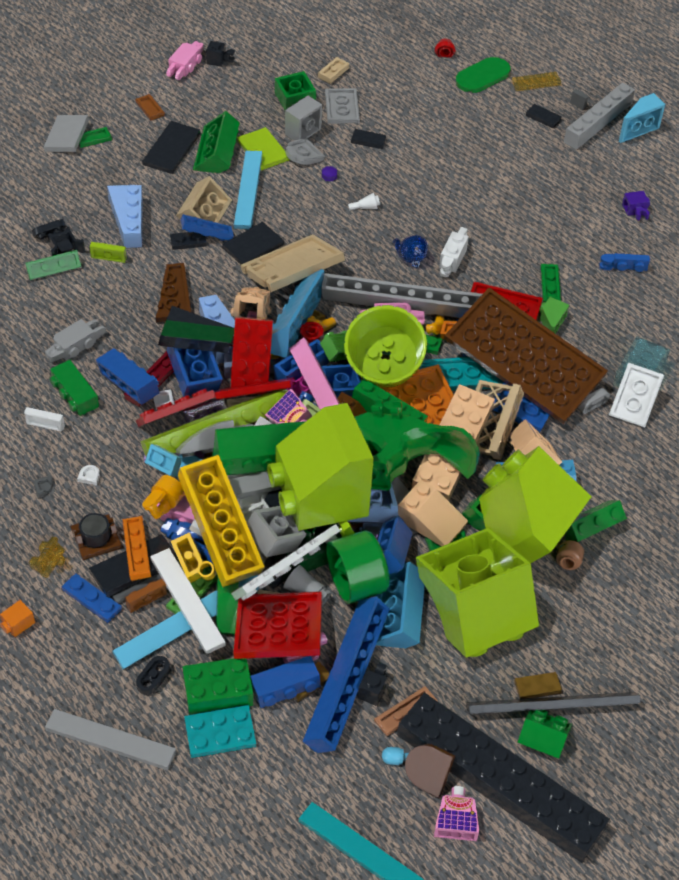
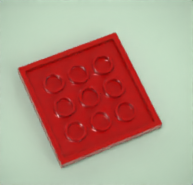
[233,592,322,659]

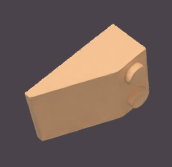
[398,480,468,546]

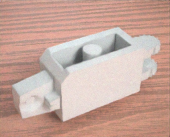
[439,227,469,277]

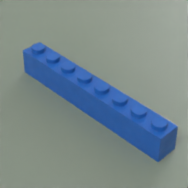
[303,596,390,753]

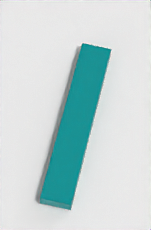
[298,802,424,880]

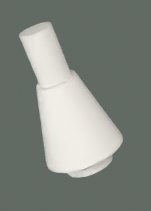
[348,193,380,210]

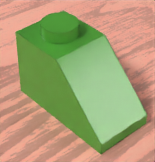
[539,297,569,334]

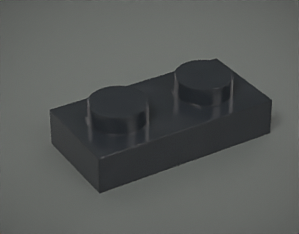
[170,232,207,250]

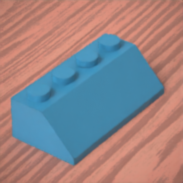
[376,562,425,649]

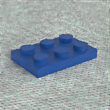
[493,382,550,433]

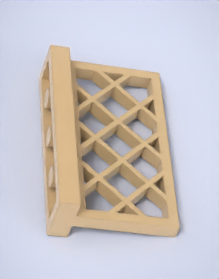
[476,380,524,460]

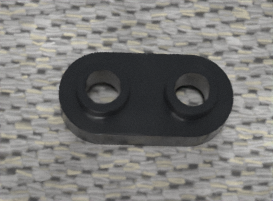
[31,219,66,240]
[136,656,170,695]

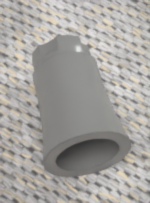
[284,565,331,606]

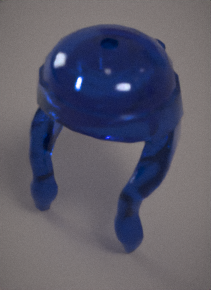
[393,235,428,268]

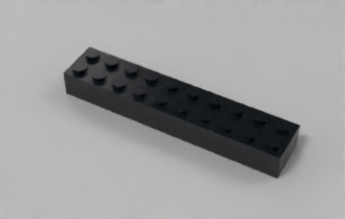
[397,692,610,863]

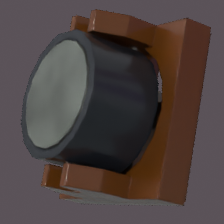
[70,513,121,560]

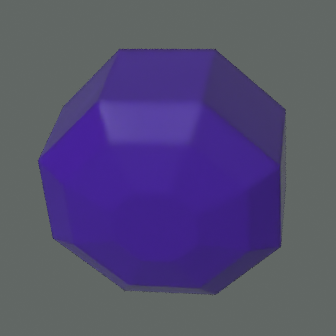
[322,166,337,181]

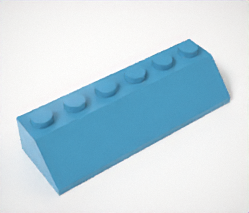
[271,269,324,358]

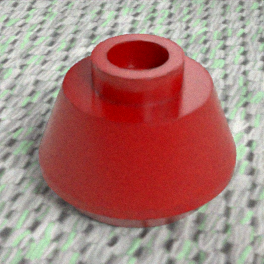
[435,38,456,58]

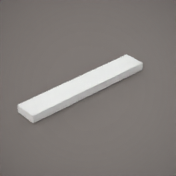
[151,548,226,655]

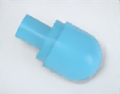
[382,747,409,765]

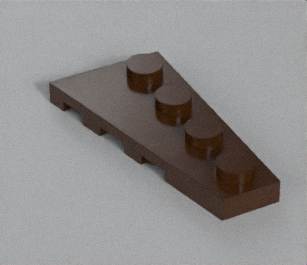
[156,263,191,323]

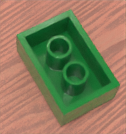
[182,658,253,715]

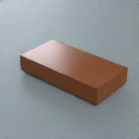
[135,94,165,121]

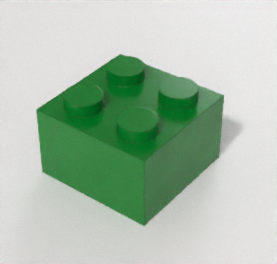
[275,71,316,110]

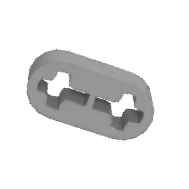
[578,388,610,414]

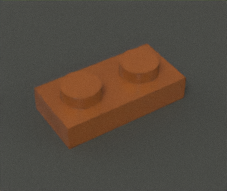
[125,578,167,613]

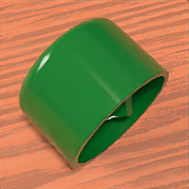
[326,531,389,604]

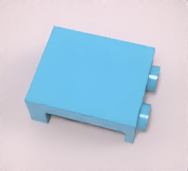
[145,444,203,477]

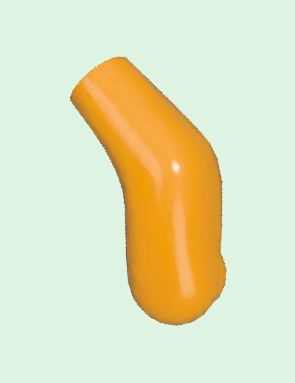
[426,315,445,335]
[307,316,336,332]

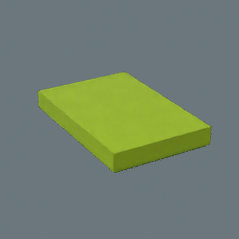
[237,127,290,171]

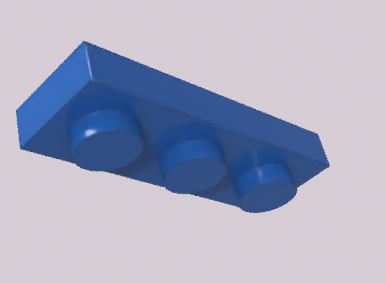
[181,214,234,241]
[62,573,122,623]

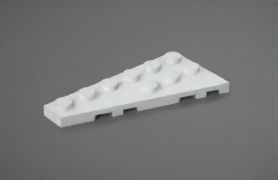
[231,524,340,600]

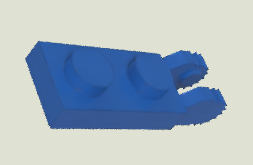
[599,253,650,272]

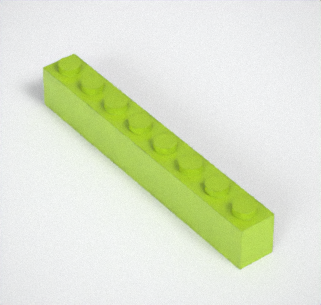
[140,389,288,457]

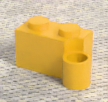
[171,533,216,583]

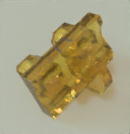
[29,536,66,578]

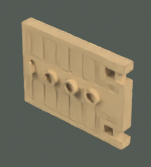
[241,234,345,292]

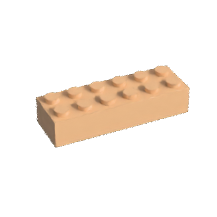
[412,384,495,501]

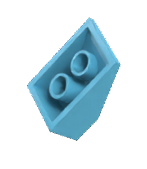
[619,93,665,143]

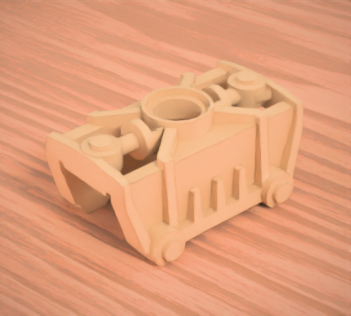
[230,287,272,319]

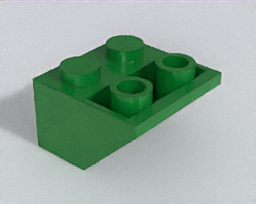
[517,709,572,759]

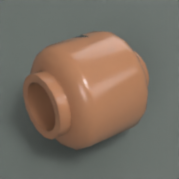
[556,540,584,570]

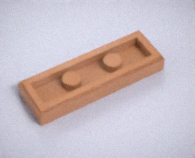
[374,686,438,736]

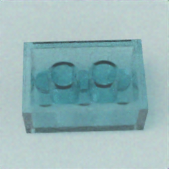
[613,336,670,388]

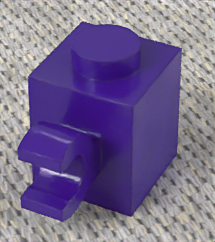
[622,191,650,221]

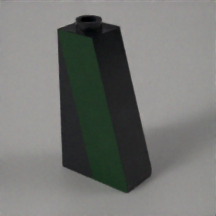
[158,306,234,353]

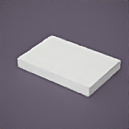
[609,363,664,428]

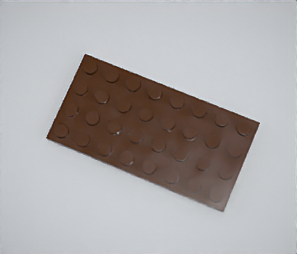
[444,288,608,425]

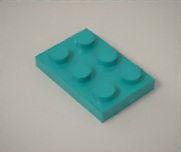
[184,705,256,758]

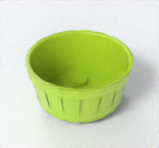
[344,305,427,387]

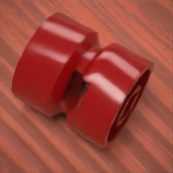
[300,322,324,344]

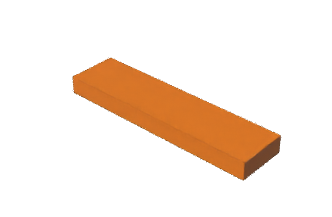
[122,516,151,581]

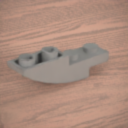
[176,420,254,457]

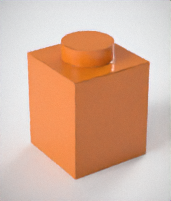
[0,600,35,637]

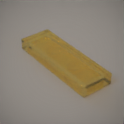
[511,72,561,92]

